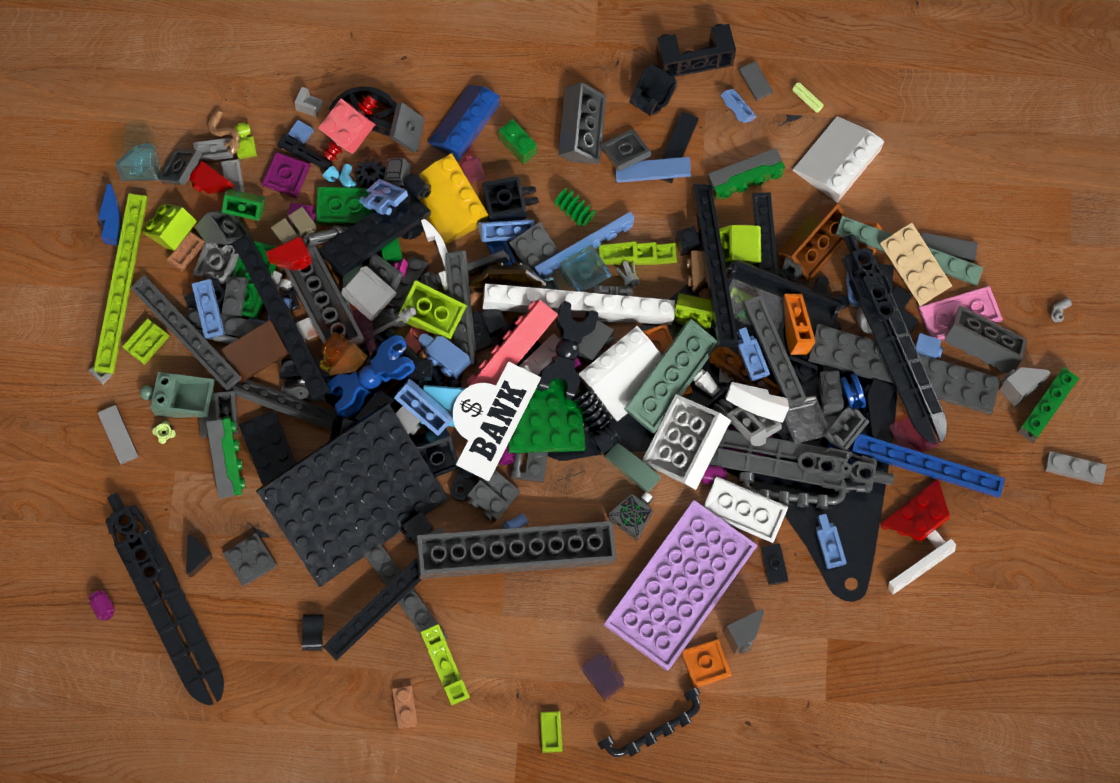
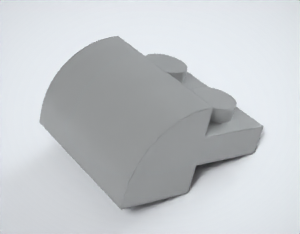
[727,407,782,446]

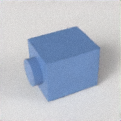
[915,333,943,359]

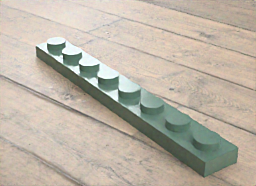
[835,216,983,286]

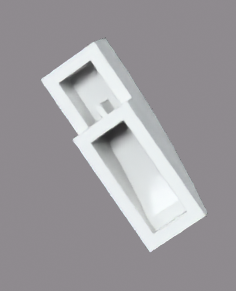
[725,382,789,423]

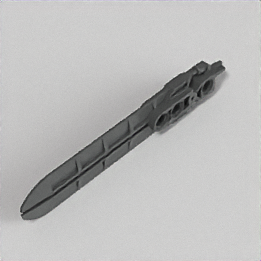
[709,430,894,493]

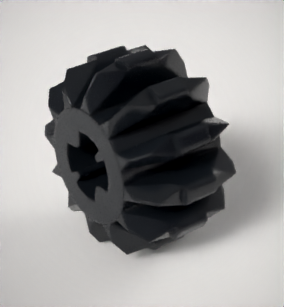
[355,158,386,188]

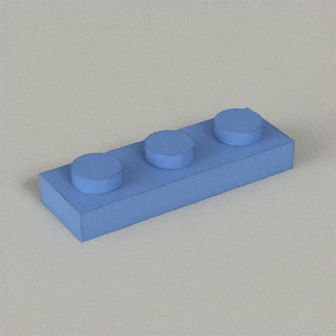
[192,279,225,340]

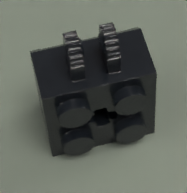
[482,176,539,222]

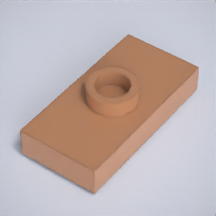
[167,231,205,272]

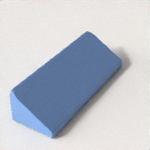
[478,219,534,242]

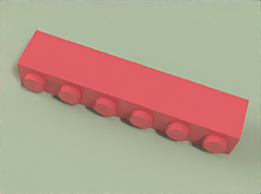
[466,299,558,388]

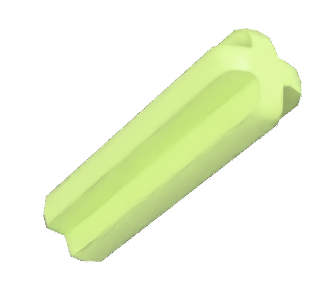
[792,82,824,112]

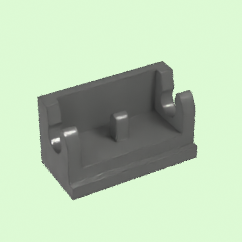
[823,407,869,450]

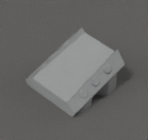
[193,242,239,285]
[341,266,397,321]

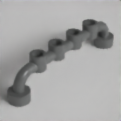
[738,472,851,509]

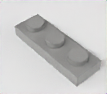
[1045,451,1107,485]

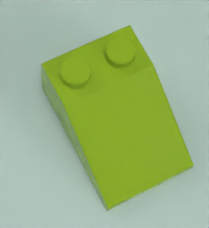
[398,280,467,339]

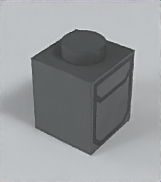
[384,158,412,188]

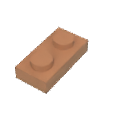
[392,686,418,729]

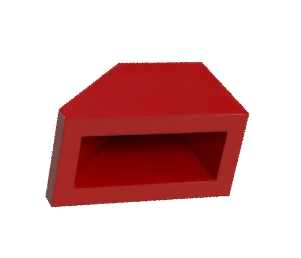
[189,161,235,194]
[266,237,312,271]

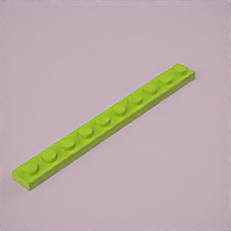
[94,194,148,374]

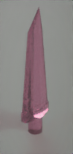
[353,309,375,356]

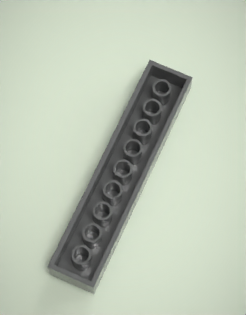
[415,521,617,579]

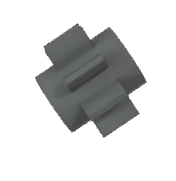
[418,272,442,291]

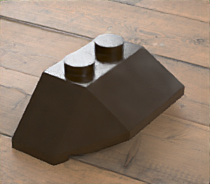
[469,263,546,293]

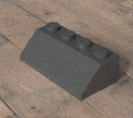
[558,82,606,164]
[944,305,1027,373]

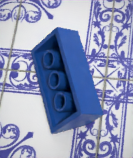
[428,85,500,162]

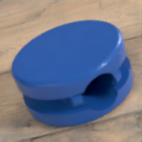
[840,373,866,410]

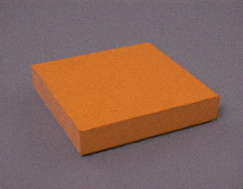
[681,638,732,688]

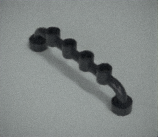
[597,687,701,757]

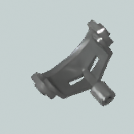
[281,379,328,403]

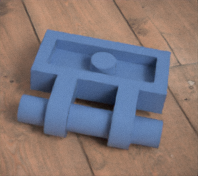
[359,179,408,215]

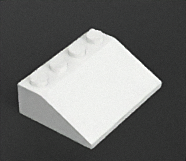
[793,116,884,203]
[579,326,662,422]
[642,394,731,490]

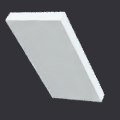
[704,476,788,543]

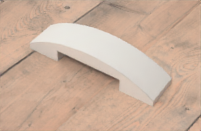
[421,219,449,292]

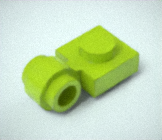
[234,122,257,159]

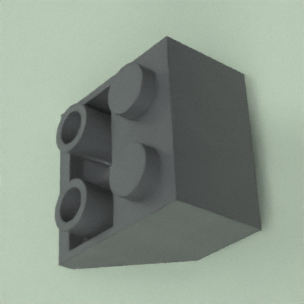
[199,391,239,438]

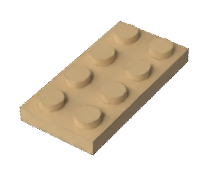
[879,222,952,306]

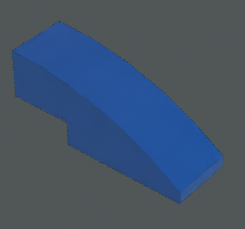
[98,184,121,246]

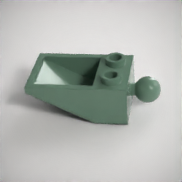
[139,372,215,418]

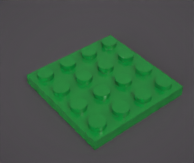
[508,379,586,453]

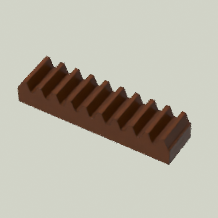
[709,347,781,396]

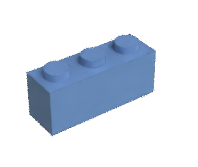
[394,378,453,436]

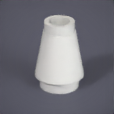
[693,369,720,397]

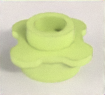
[152,421,176,444]

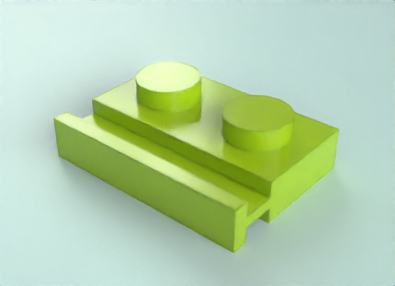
[122,318,169,365]

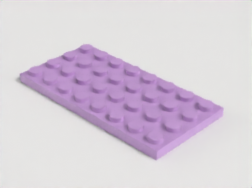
[604,500,758,672]

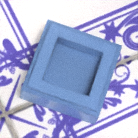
[288,120,314,146]

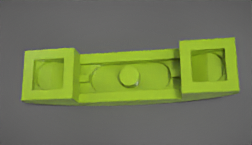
[420,624,470,706]

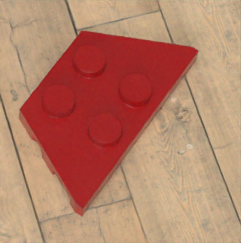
[881,480,950,541]

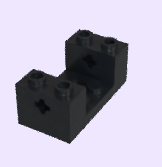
[655,24,736,77]

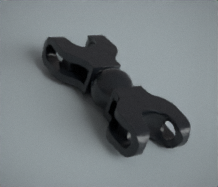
[536,301,598,401]

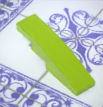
[599,242,678,265]

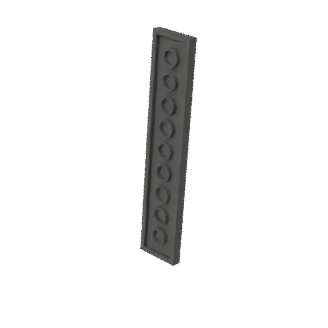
[808,324,1000,415]

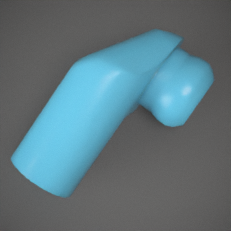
[339,164,357,188]

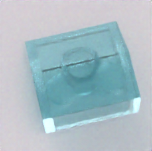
[116,143,160,181]
[559,244,612,292]

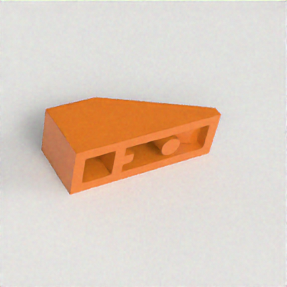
[783,294,815,355]

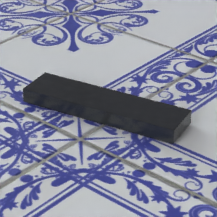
[660,112,699,184]

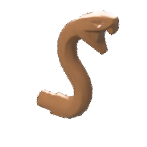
[208,110,240,154]

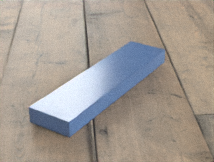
[616,157,691,183]

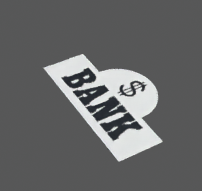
[453,361,541,481]

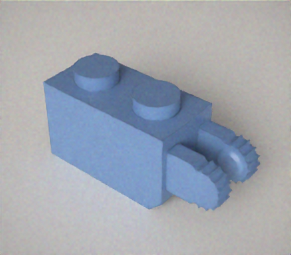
[419,334,471,379]

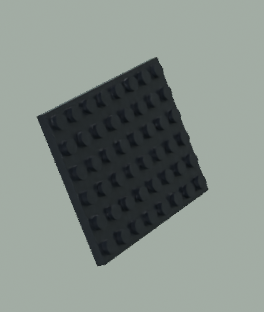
[256,403,448,587]

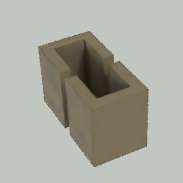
[271,207,317,245]

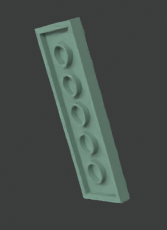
[624,319,718,433]

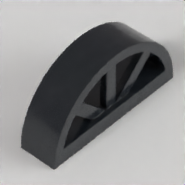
[329,86,397,137]

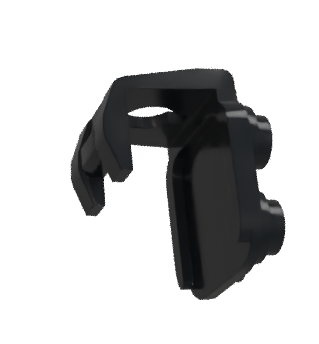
[629,65,677,116]

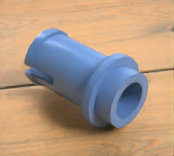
[502,513,528,529]

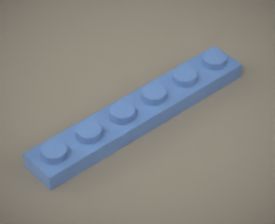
[535,212,635,278]

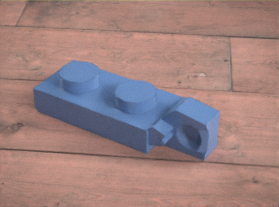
[737,327,770,382]
[816,514,847,569]

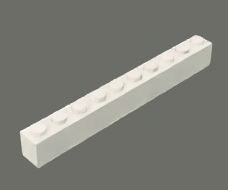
[482,284,675,326]

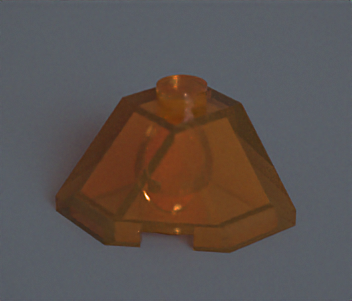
[319,332,368,375]

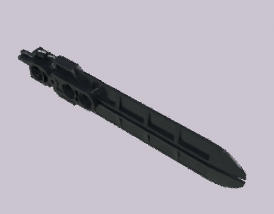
[841,234,947,444]
[105,493,224,706]

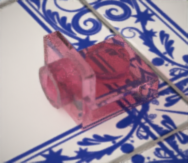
[460,155,485,183]

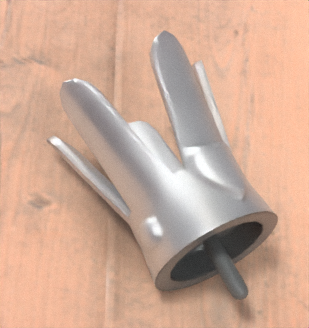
[616,261,640,288]

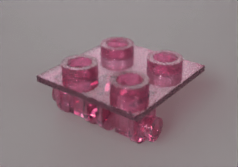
[889,417,940,453]

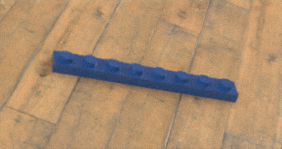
[851,434,1005,498]

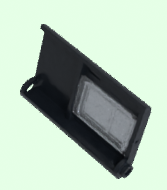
[710,259,843,370]

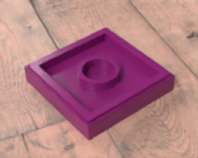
[262,152,311,199]

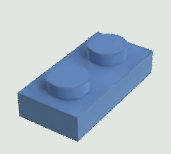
[721,89,757,123]

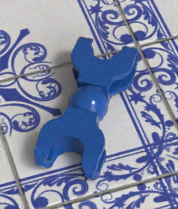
[328,335,415,418]

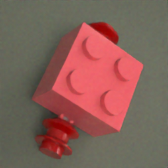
[319,95,377,161]

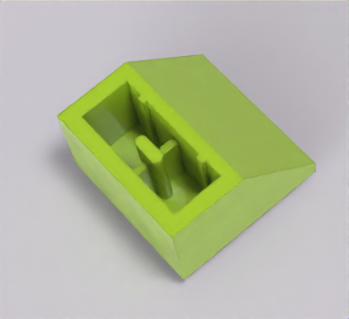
[142,203,197,250]
[719,225,761,269]
[673,293,713,329]

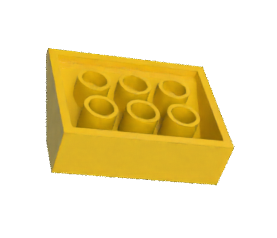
[403,154,488,245]

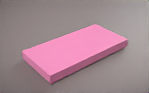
[918,286,1003,340]

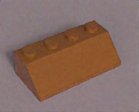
[777,199,848,282]

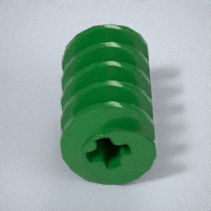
[554,188,597,226]

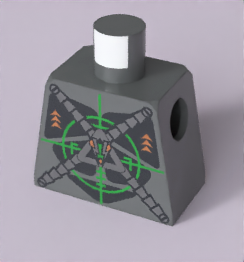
[608,492,654,541]

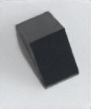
[186,535,213,577]

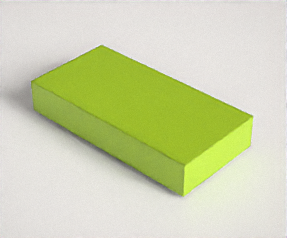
[540,711,562,753]

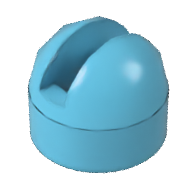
[322,166,339,182]

